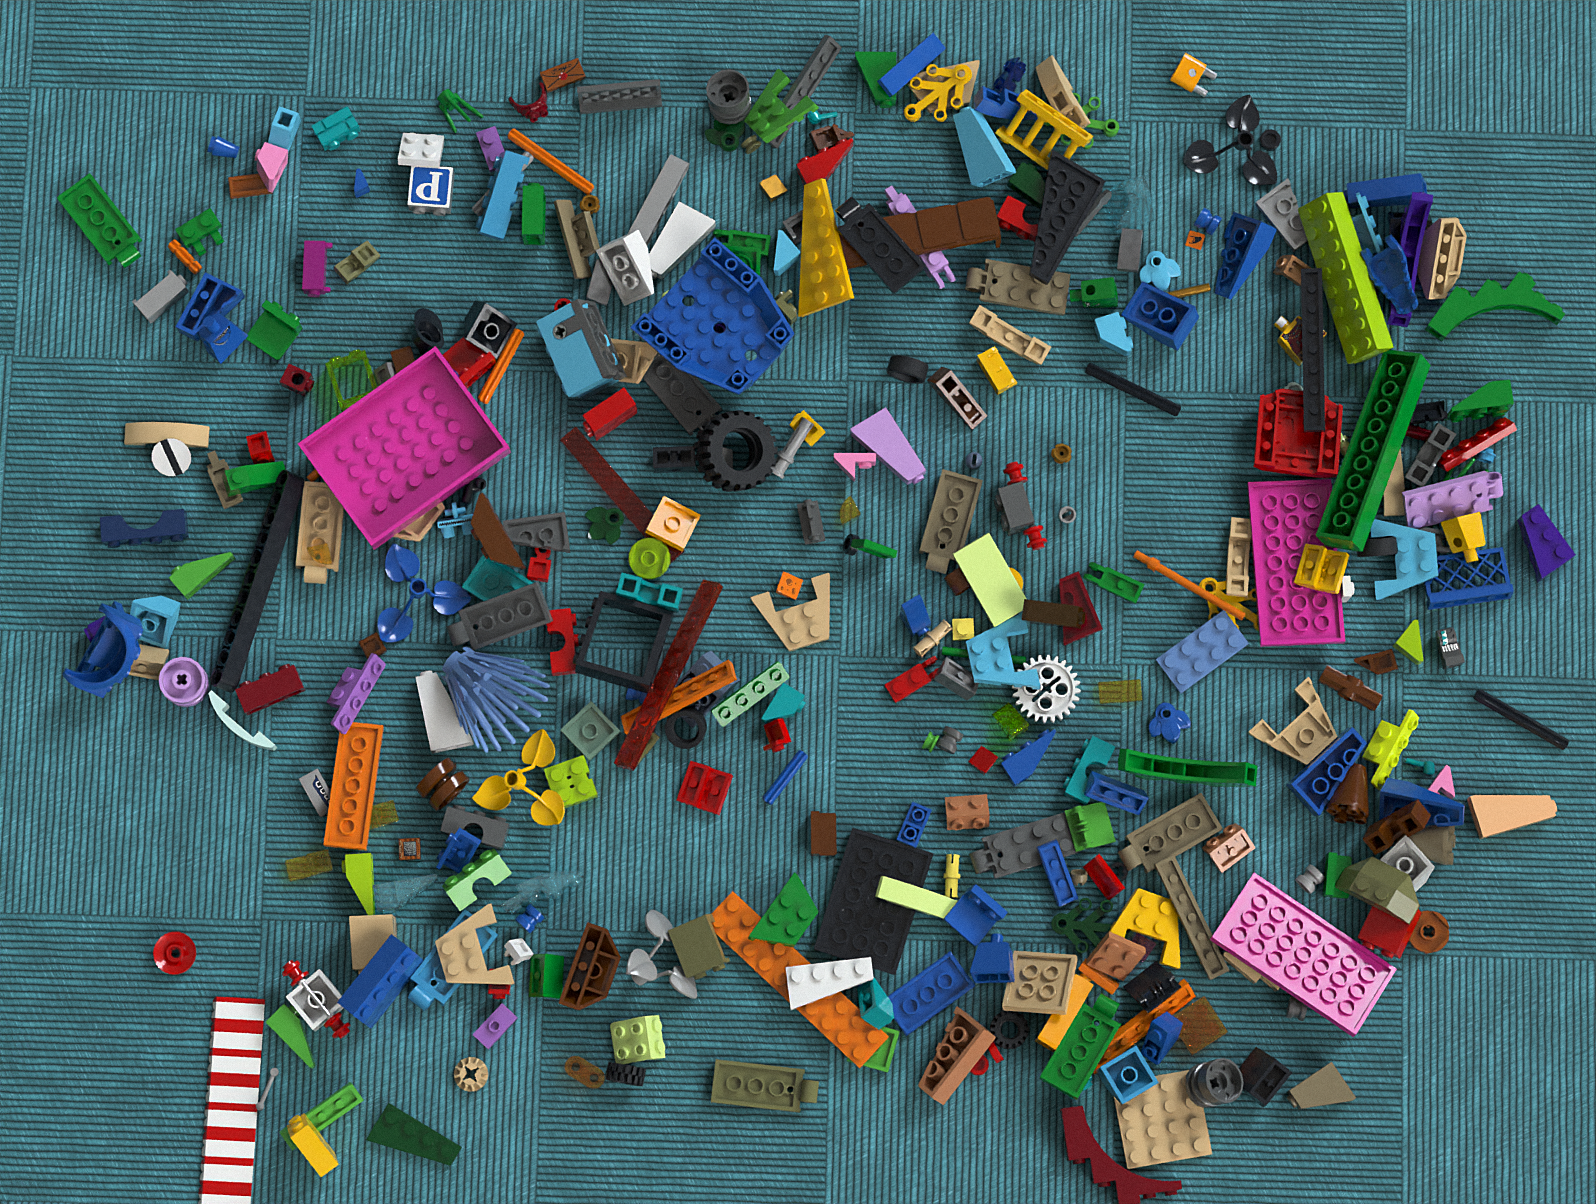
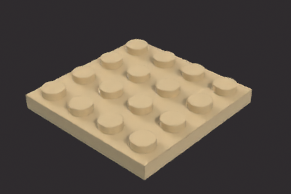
[1113,1070,1212,1169]

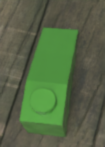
[169,552,236,600]
[266,1004,316,1069]

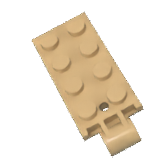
[296,481,344,584]

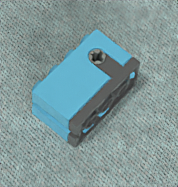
[536,299,627,399]

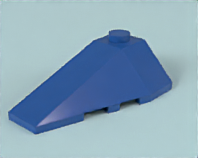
[1215,212,1277,299]
[1379,777,1465,827]

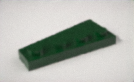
[366,1103,462,1166]

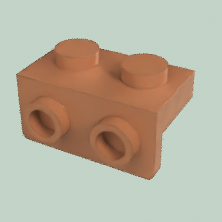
[945,794,989,830]

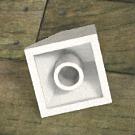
[1380,835,1435,892]

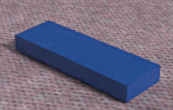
[1036,839,1078,907]

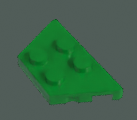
[748,872,819,947]

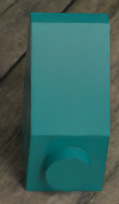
[761,683,806,723]
[857,977,894,1030]

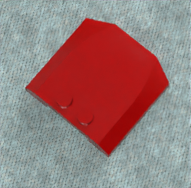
[1253,389,1343,479]

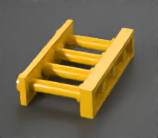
[995,89,1093,170]

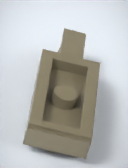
[207,450,243,510]

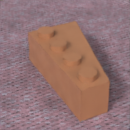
[918,1006,996,1105]

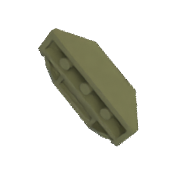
[1335,857,1420,925]

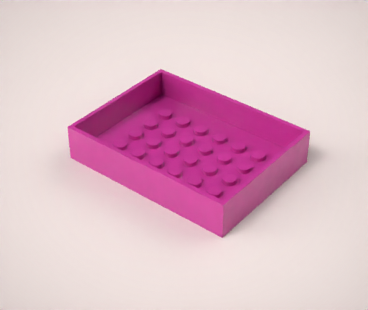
[298,346,511,550]

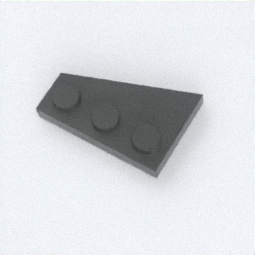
[503,512,571,553]

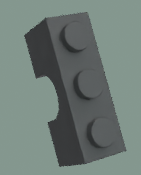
[1404,423,1456,487]
[440,805,510,850]

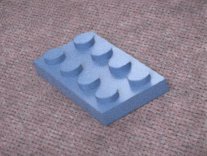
[1156,610,1249,694]

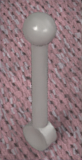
[256,1068,279,1111]

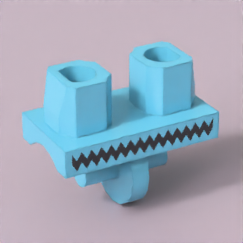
[437,502,473,538]

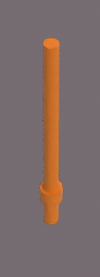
[1133,550,1246,621]

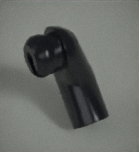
[461,477,487,504]

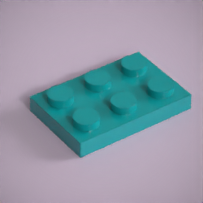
[462,555,533,601]

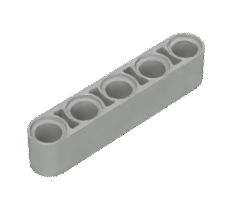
[628,154,690,246]

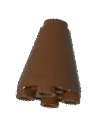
[1326,763,1369,825]

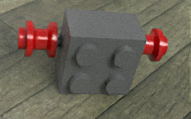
[993,461,1047,551]

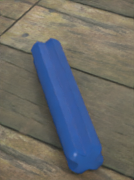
[763,750,808,805]

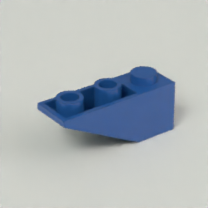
[1000,729,1056,787]

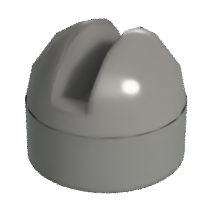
[1058,506,1076,523]

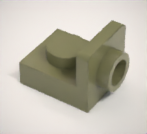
[775,289,797,325]

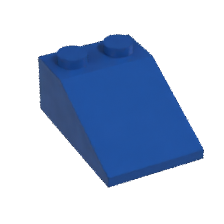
[1121,282,1199,351]

